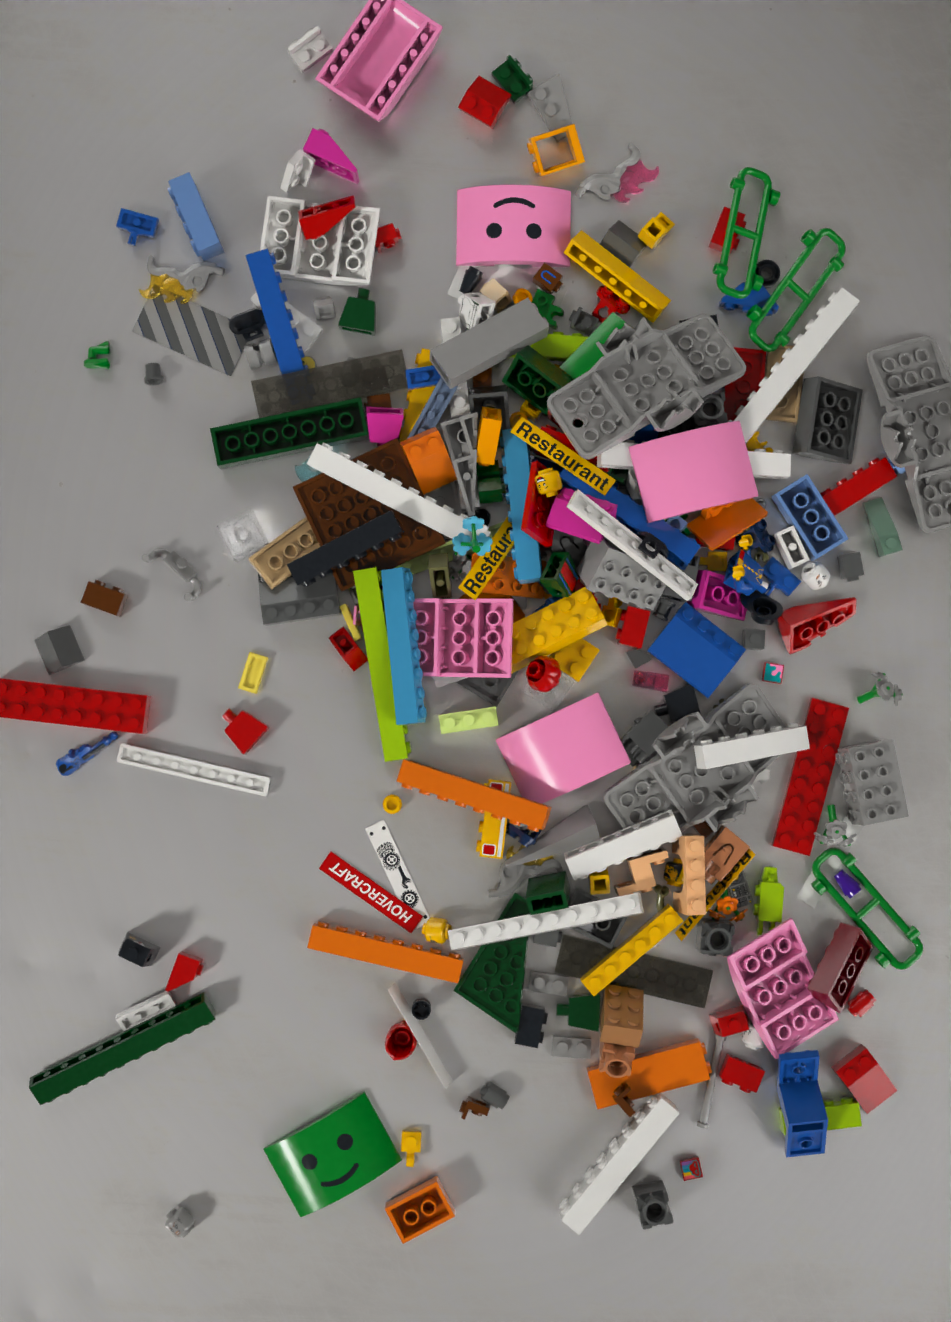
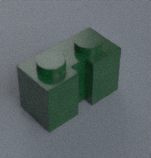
[476,460,506,504]

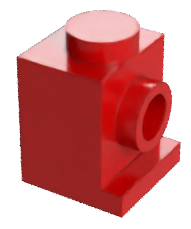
[375,223,402,253]

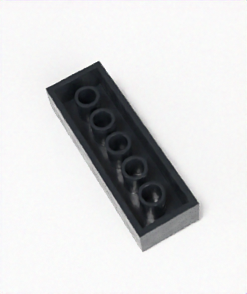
[286,510,404,587]

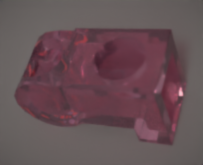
[632,670,669,693]

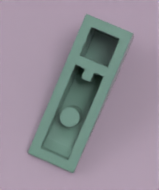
[863,497,903,557]

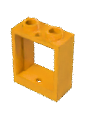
[527,124,585,176]
[477,406,502,466]

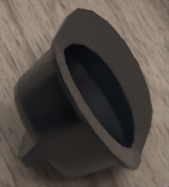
[740,590,783,625]

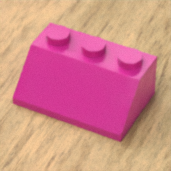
[546,488,617,544]

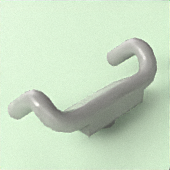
[142,549,201,601]

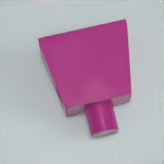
[366,407,404,447]

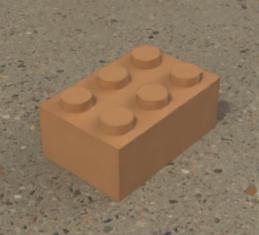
[600,984,644,1048]

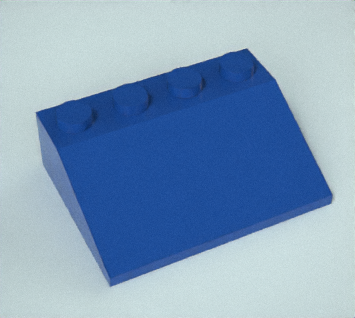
[647,602,746,698]

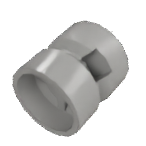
[244,338,277,370]

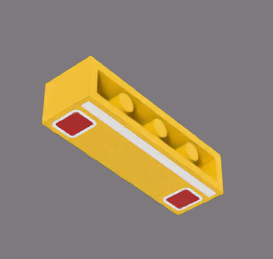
[476,779,512,859]

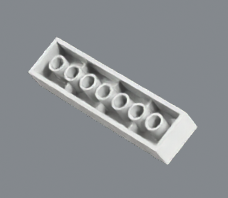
[559,1093,680,1235]

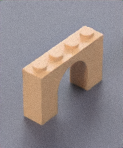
[672,833,706,915]

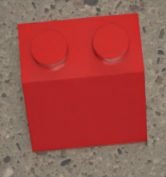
[458,76,512,129]

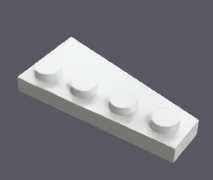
[250,292,323,355]

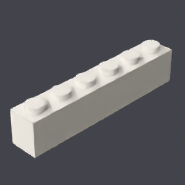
[694,723,810,769]
[564,809,683,880]

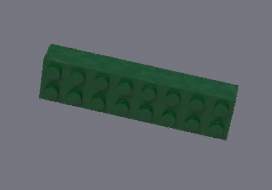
[210,397,369,469]

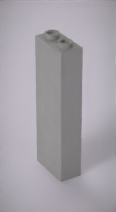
[430,298,549,389]

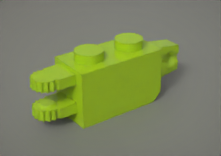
[753,866,784,935]

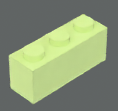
[438,706,499,734]

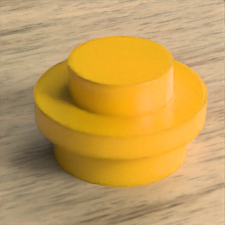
[383,795,402,814]

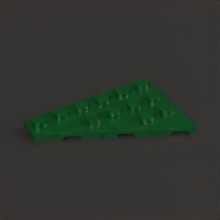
[453,892,530,1033]

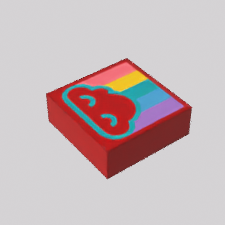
[679,1156,703,1181]

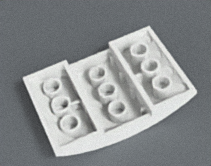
[260,196,380,286]

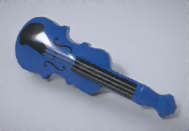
[56,732,119,776]

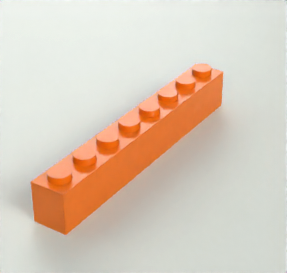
[397,759,552,832]
[307,921,464,983]

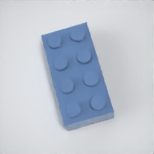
[168,172,225,261]
[771,474,849,561]

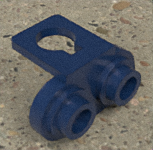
[735,519,776,553]
[506,822,542,848]

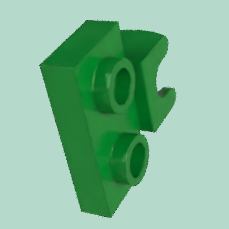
[531,289,564,330]

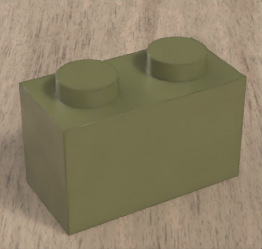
[428,553,452,599]

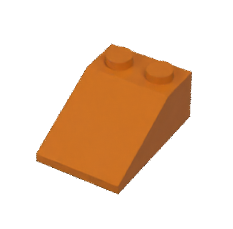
[400,427,457,495]

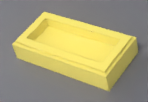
[339,604,362,642]
[238,652,268,694]

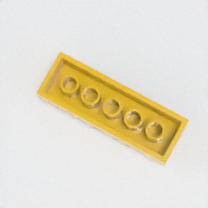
[511,587,608,674]

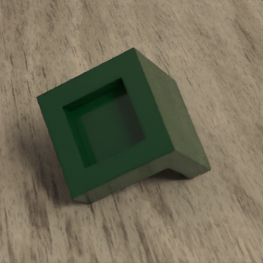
[606,468,629,487]

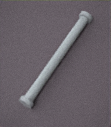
[697,1034,727,1129]

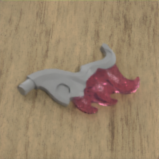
[575,143,659,203]

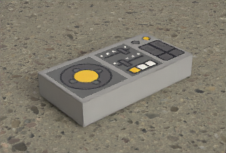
[728,870,754,909]

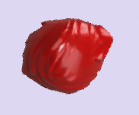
[384,1020,418,1060]

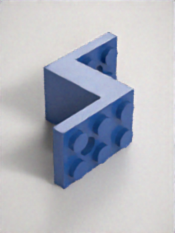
[777,1050,828,1158]

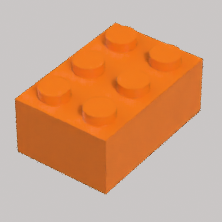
[385,1176,455,1244]

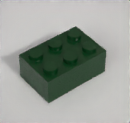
[502,345,573,416]

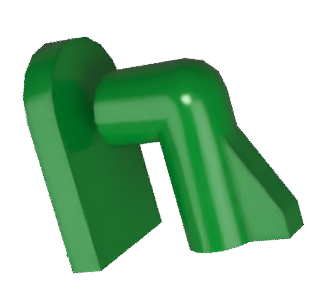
[84,341,110,370]

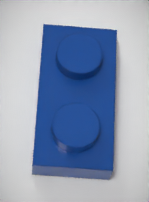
[405,366,441,390]

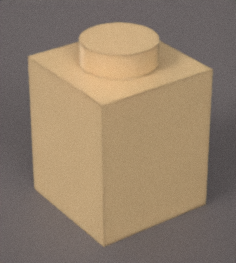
[479,278,512,313]

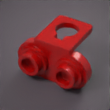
[592,286,630,323]

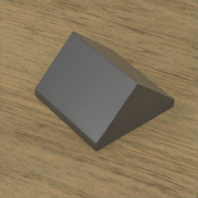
[600,220,647,267]
[34,625,85,675]

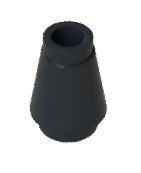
[459,266,483,294]

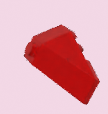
[778,597,856,654]

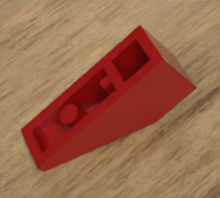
[298,195,355,240]

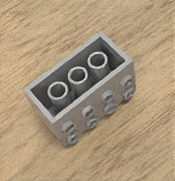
[576,537,666,610]
[836,740,909,826]

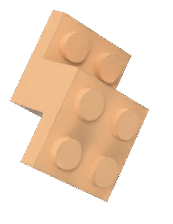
[614,847,669,896]

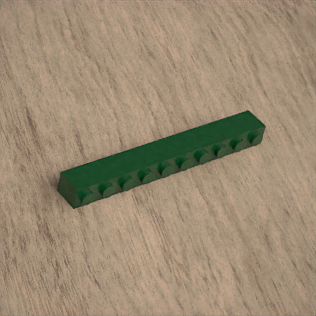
[29,992,216,1105]

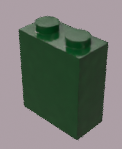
[526,871,570,916]

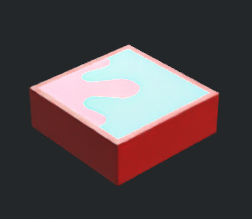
[761,662,784,684]

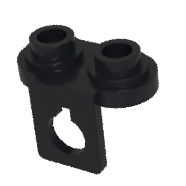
[229,308,265,342]
[636,531,669,559]

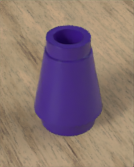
[834,869,862,899]

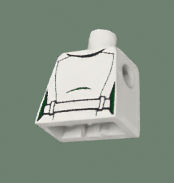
[458,292,496,330]

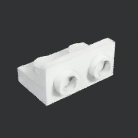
[288,26,333,73]
[280,149,315,192]

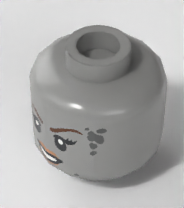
[165,1207,194,1238]

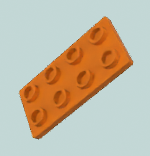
[686,498,768,551]
[471,553,546,599]

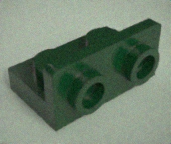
[491,55,533,104]

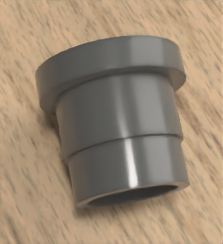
[144,363,164,385]

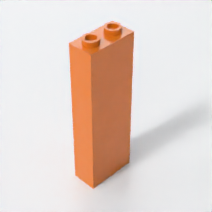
[587,1038,712,1109]

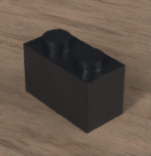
[514,1002,548,1048]

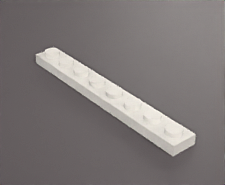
[567,490,698,601]
[116,743,271,797]

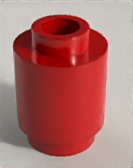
[847,989,877,1018]

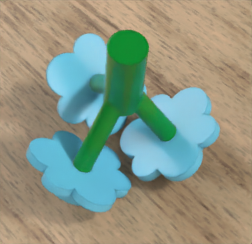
[452,516,493,556]

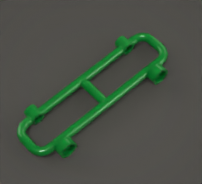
[712,167,780,299]
[746,228,846,352]
[811,847,923,970]

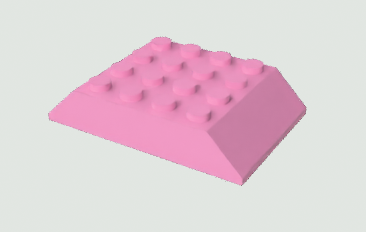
[315,0,443,122]

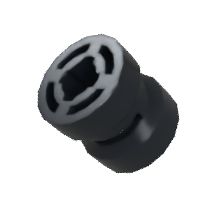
[412,998,431,1020]

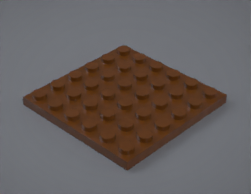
[293,438,446,592]

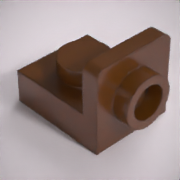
[473,367,492,388]
[612,1083,636,1117]
[459,1096,490,1120]

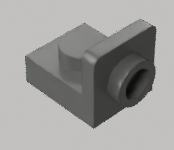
[569,307,599,337]

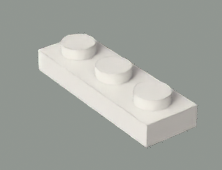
[116,991,177,1031]

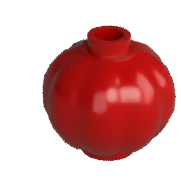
[526,656,562,692]

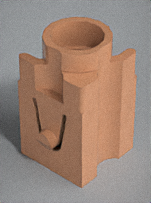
[704,825,750,885]
[599,1042,636,1078]

